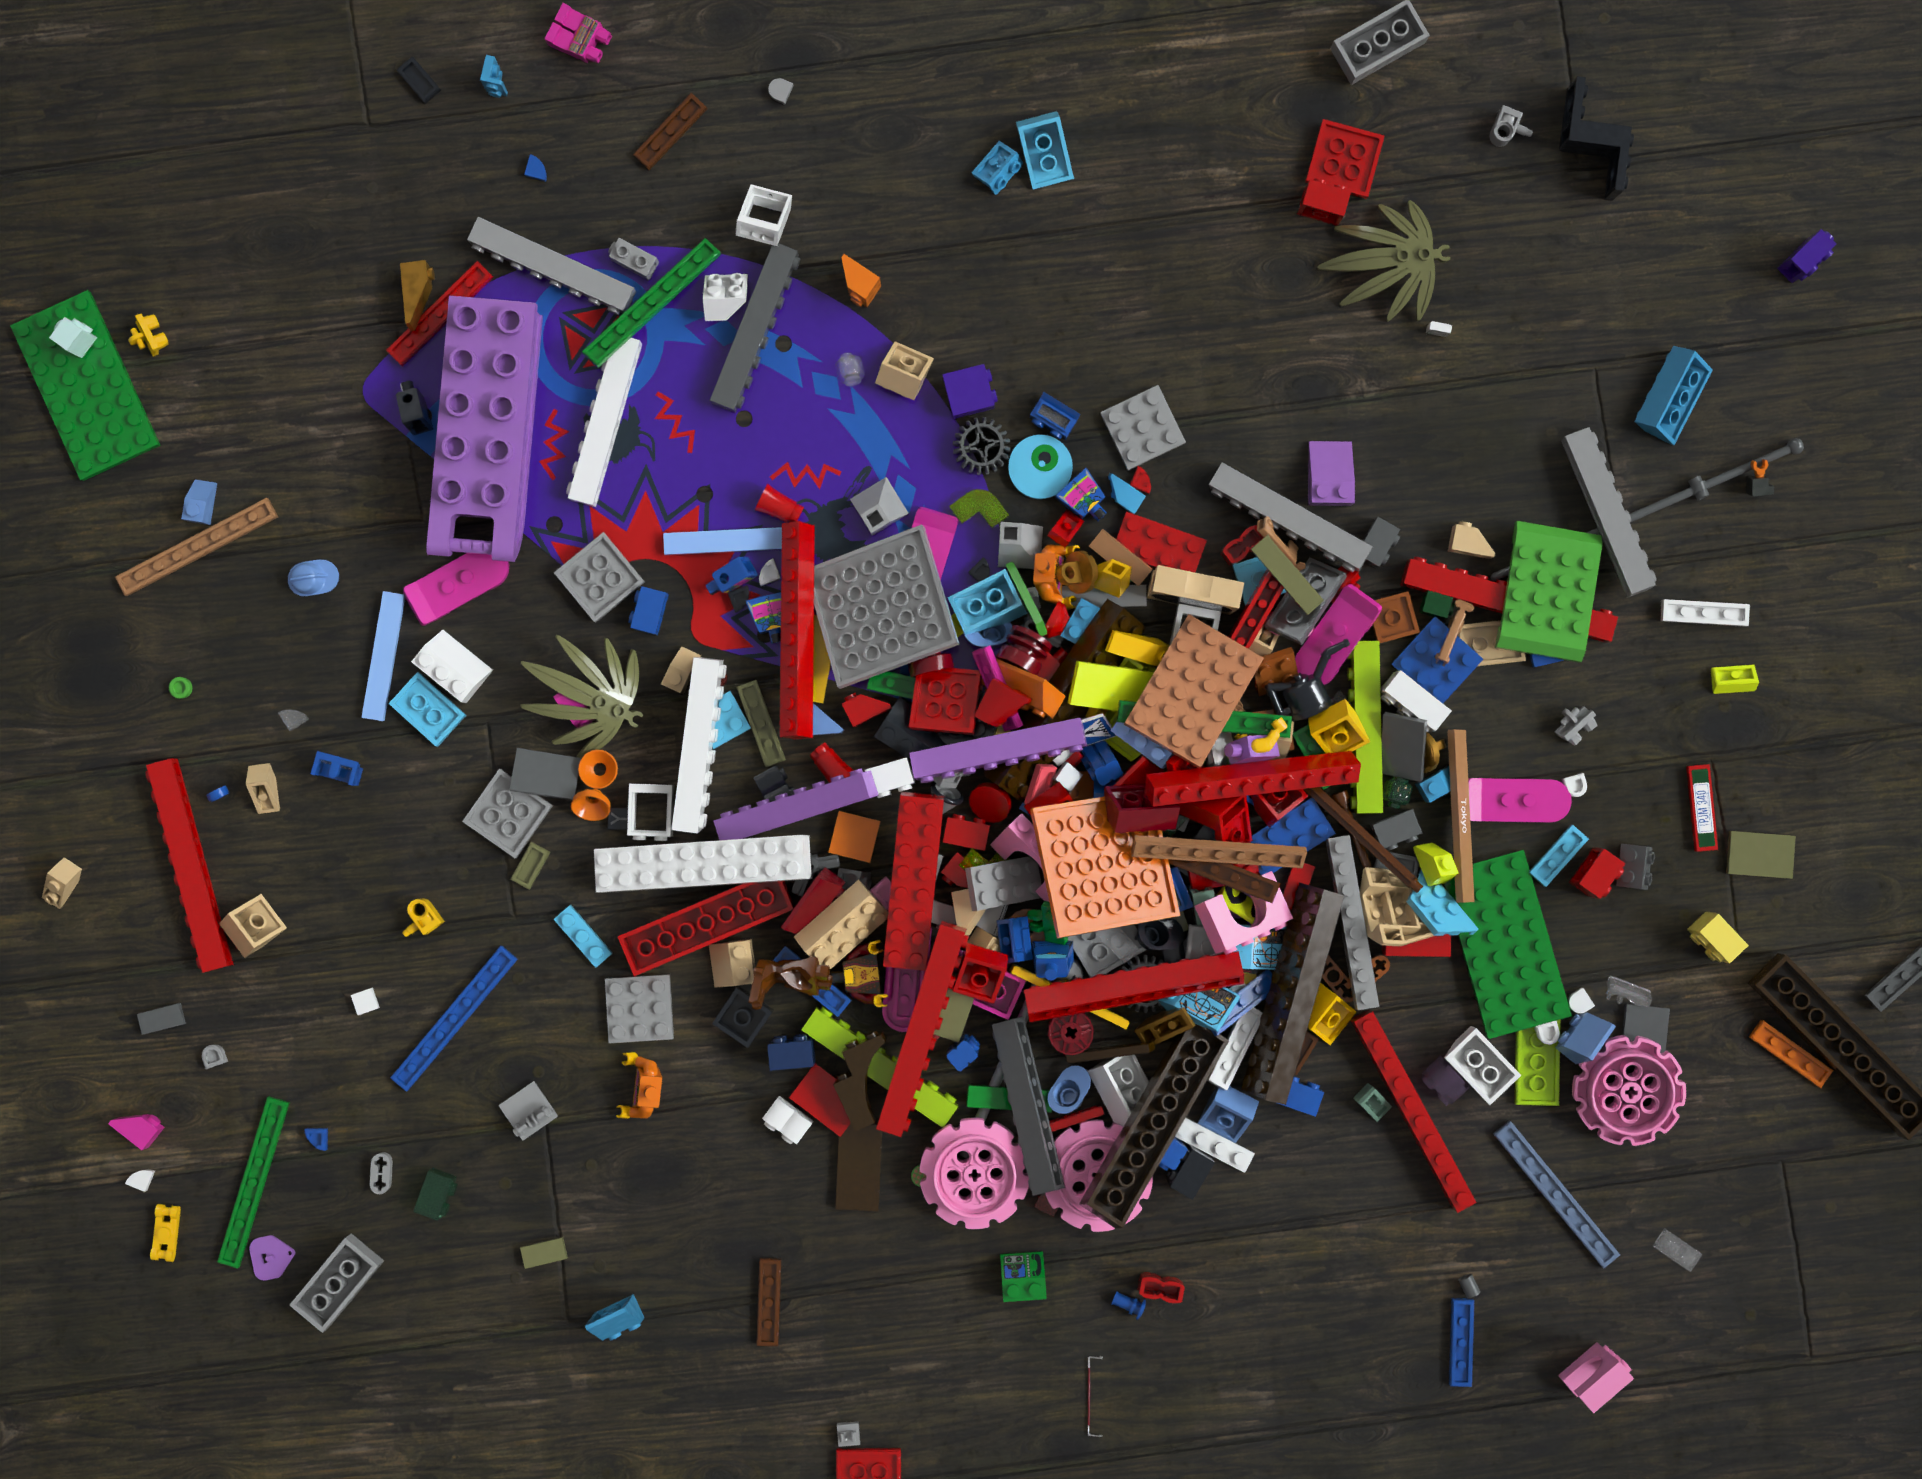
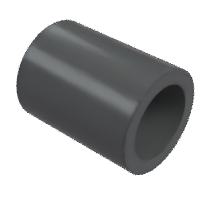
[1458,1274,1481,1298]

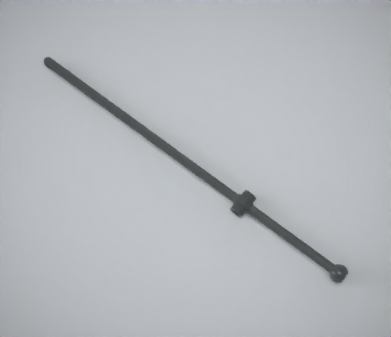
[1491,438,1804,581]

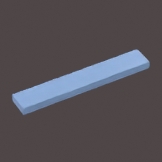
[663,527,782,555]
[362,591,405,721]

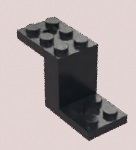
[1559,76,1634,201]

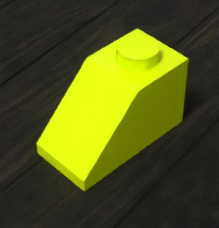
[1413,843,1458,887]

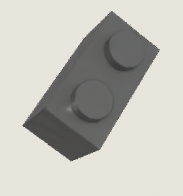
[1362,517,1400,568]
[1369,809,1422,851]

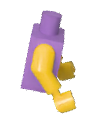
[1224,717,1287,764]

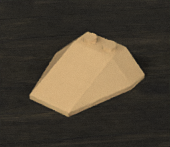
[1360,867,1434,946]

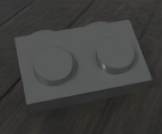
[1616,844,1655,890]

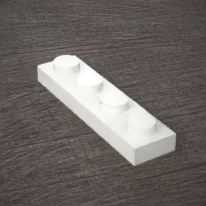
[1661,599,1750,626]
[1207,1008,1263,1090]
[1175,1118,1255,1173]

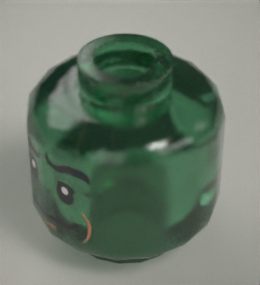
[1383,776,1412,809]

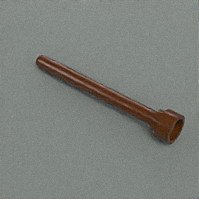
[1331,789,1372,869]

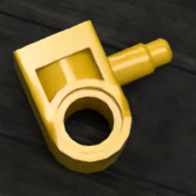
[403,898,445,937]

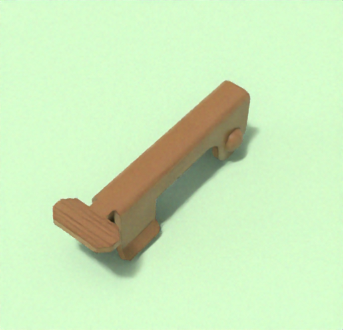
[1257,516,1306,571]
[1435,599,1474,666]

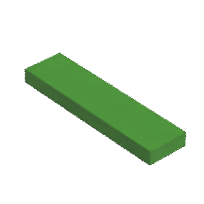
[1005,562,1047,636]

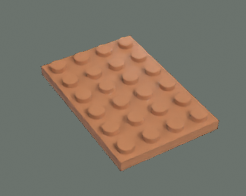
[1124,614,1264,769]

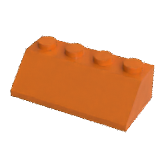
[981,659,1066,718]

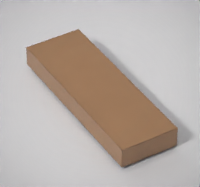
[1089,529,1152,586]

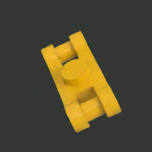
[150,1204,181,1262]

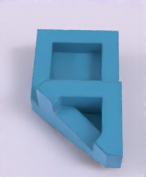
[1108,473,1146,514]

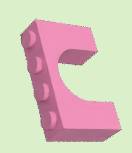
[990,813,1049,902]
[1194,871,1293,955]
[1558,1342,1634,1413]

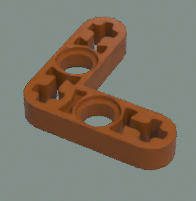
[1322,955,1390,1002]

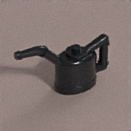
[1265,639,1350,721]

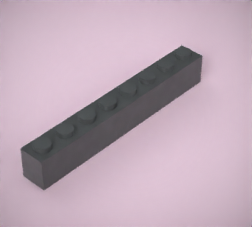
[710,243,801,413]
[992,1017,1065,1196]

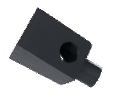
[396,381,434,436]

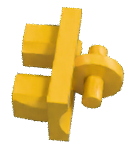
[128,314,168,356]

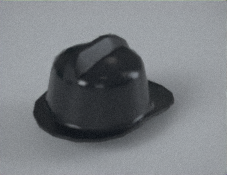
[1134,918,1184,951]

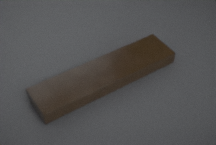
[1066,1041,1155,1063]

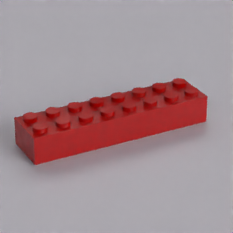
[883,791,945,971]
[618,881,795,976]

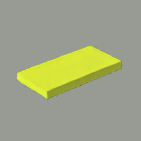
[1068,661,1154,711]

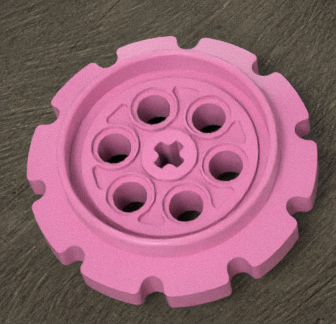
[1572,1035,1686,1146]
[920,1118,1029,1229]
[1045,1119,1153,1232]

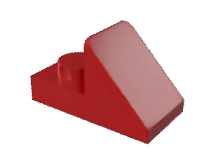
[1047,509,1084,548]

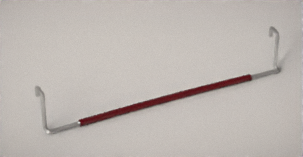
[1088,1356,1103,1437]

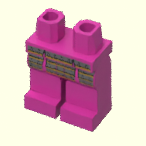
[545,3,612,63]

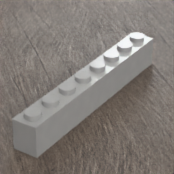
[467,217,636,315]
[1561,427,1656,598]
[1209,463,1373,572]
[1326,835,1379,1010]

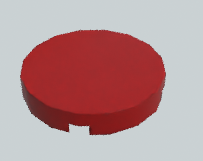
[969,782,1012,823]

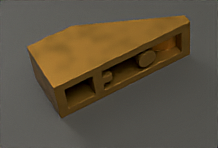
[400,260,435,331]
[1135,1007,1195,1045]

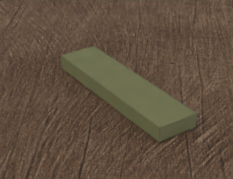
[1250,535,1324,615]
[736,680,786,767]

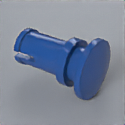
[1112,1291,1146,1320]

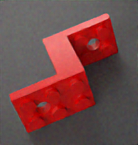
[1166,754,1252,843]

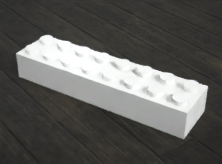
[672,657,727,833]

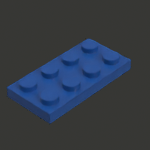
[1250,797,1336,875]

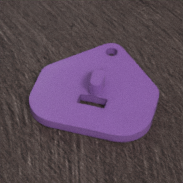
[250,1235,295,1280]

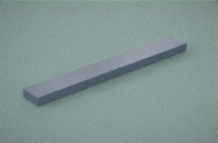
[1493,1120,1620,1268]

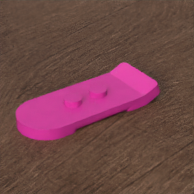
[912,507,958,581]
[403,553,509,626]
[1295,584,1382,685]
[1468,778,1572,822]
[882,929,932,1032]

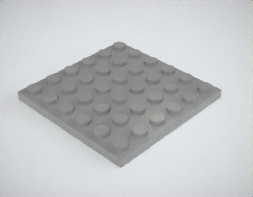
[814,524,959,689]

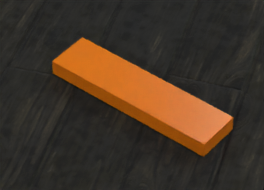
[1749,1020,1833,1088]

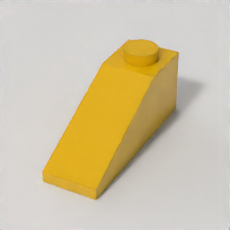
[1105,630,1170,666]

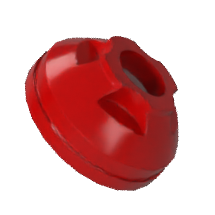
[1043,601,1070,638]

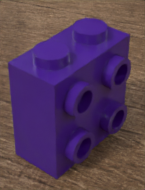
[1777,229,1836,283]
[943,364,998,419]

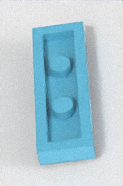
[1529,825,1589,887]
[554,905,613,968]

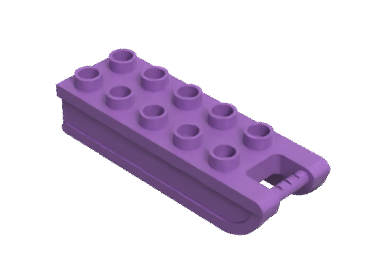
[427,296,543,562]

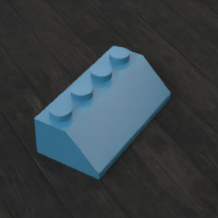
[1635,346,1713,445]

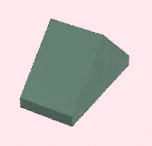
[1353,1083,1392,1122]

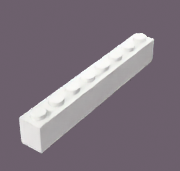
[566,338,642,507]

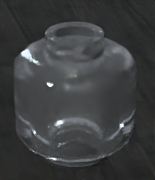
[835,353,865,386]

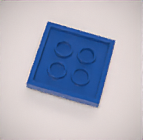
[1391,617,1483,704]

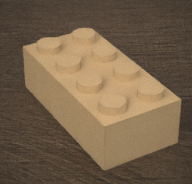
[794,880,888,969]

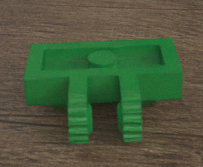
[1027,901,1068,945]

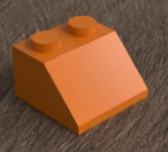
[841,254,881,307]

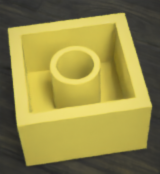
[1687,912,1749,963]

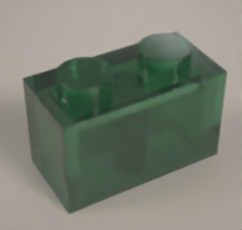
[413,1168,458,1221]

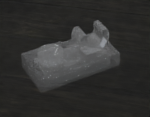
[1606,976,1652,1007]
[1653,1228,1703,1272]

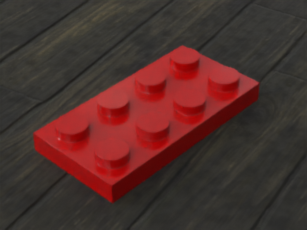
[1116,511,1207,573]

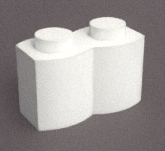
[762,1096,814,1144]

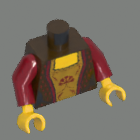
[831,940,888,1007]

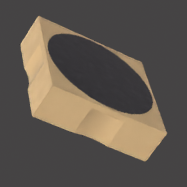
[1147,565,1244,615]

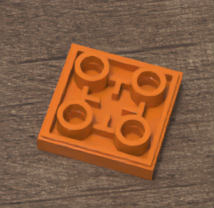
[828,811,881,863]

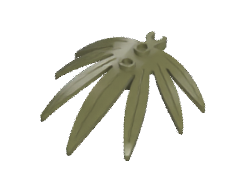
[1317,200,1450,322]
[520,635,643,758]

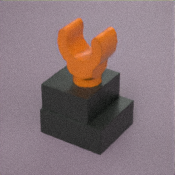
[1746,459,1774,497]

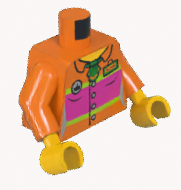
[1033,544,1080,610]
[616,1052,662,1119]

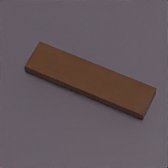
[633,93,707,171]
[757,1258,782,1346]

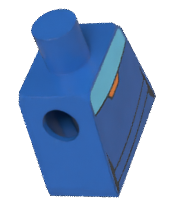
[1032,941,1074,980]

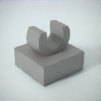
[837,1421,860,1447]

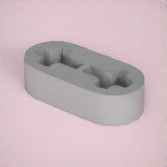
[370,1152,393,1194]

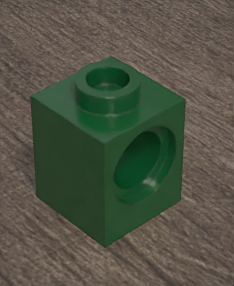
[1419,590,1454,620]

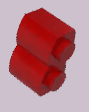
[1220,525,1263,566]
[1137,1272,1185,1303]

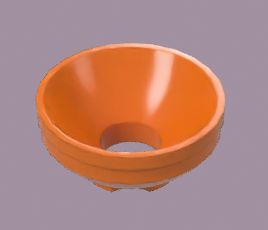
[578,750,618,789]
[571,789,610,821]

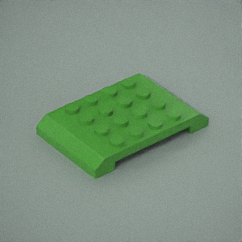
[1495,521,1602,663]

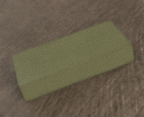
[510,842,551,890]
[520,1237,568,1269]

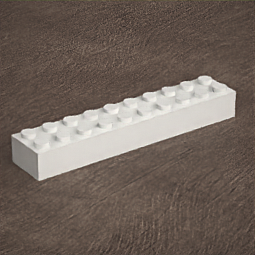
[594,835,812,893]

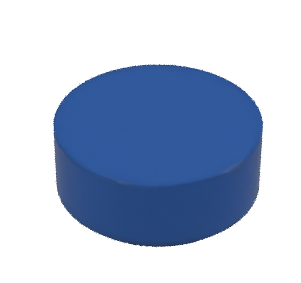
[206,785,229,802]

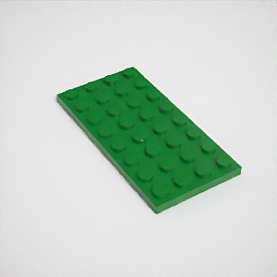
[10,290,161,481]
[1443,850,1572,1039]

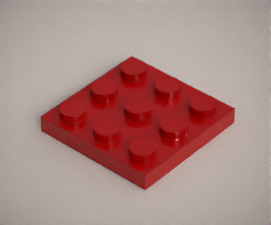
[1305,119,1385,199]
[909,668,982,735]

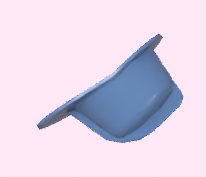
[288,560,339,596]
[963,622,1012,650]
[1047,1066,1091,1114]

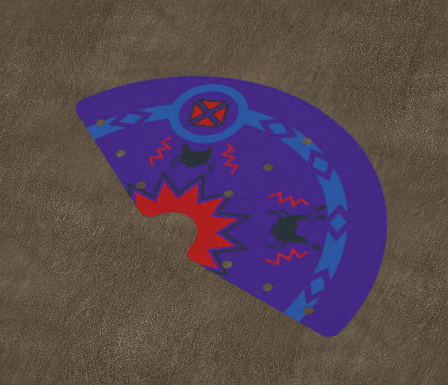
[363,246,1006,702]

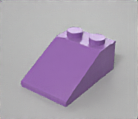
[1308,441,1355,506]

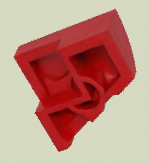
[974,678,1032,727]

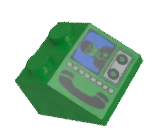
[1000,1251,1047,1302]

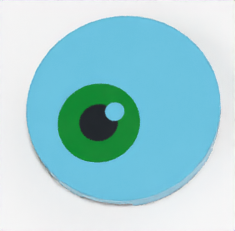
[1008,435,1073,499]

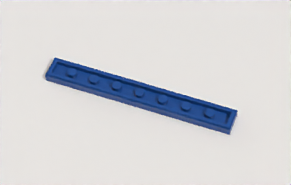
[390,946,518,1092]

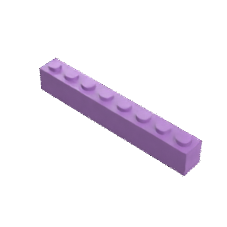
[910,718,1087,783]
[714,768,879,840]

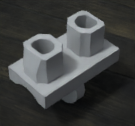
[1555,706,1597,745]

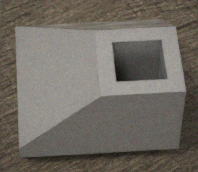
[850,477,909,536]
[998,522,1043,569]

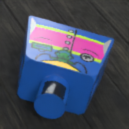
[1055,468,1107,522]
[706,557,759,595]
[746,592,781,644]

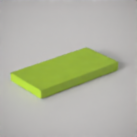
[1514,1020,1561,1106]

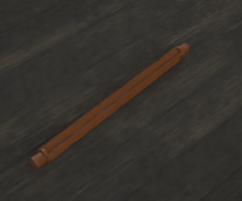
[1303,787,1423,893]

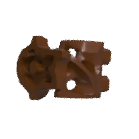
[748,956,833,1010]

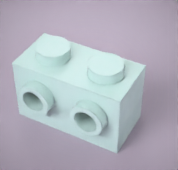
[49,317,97,358]

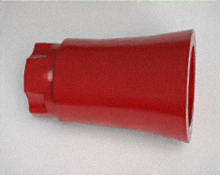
[755,484,804,523]
[810,743,855,783]

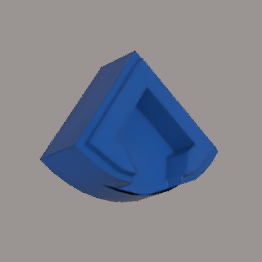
[524,154,547,182]
[304,1128,328,1151]

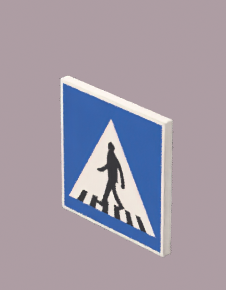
[1082,713,1117,745]

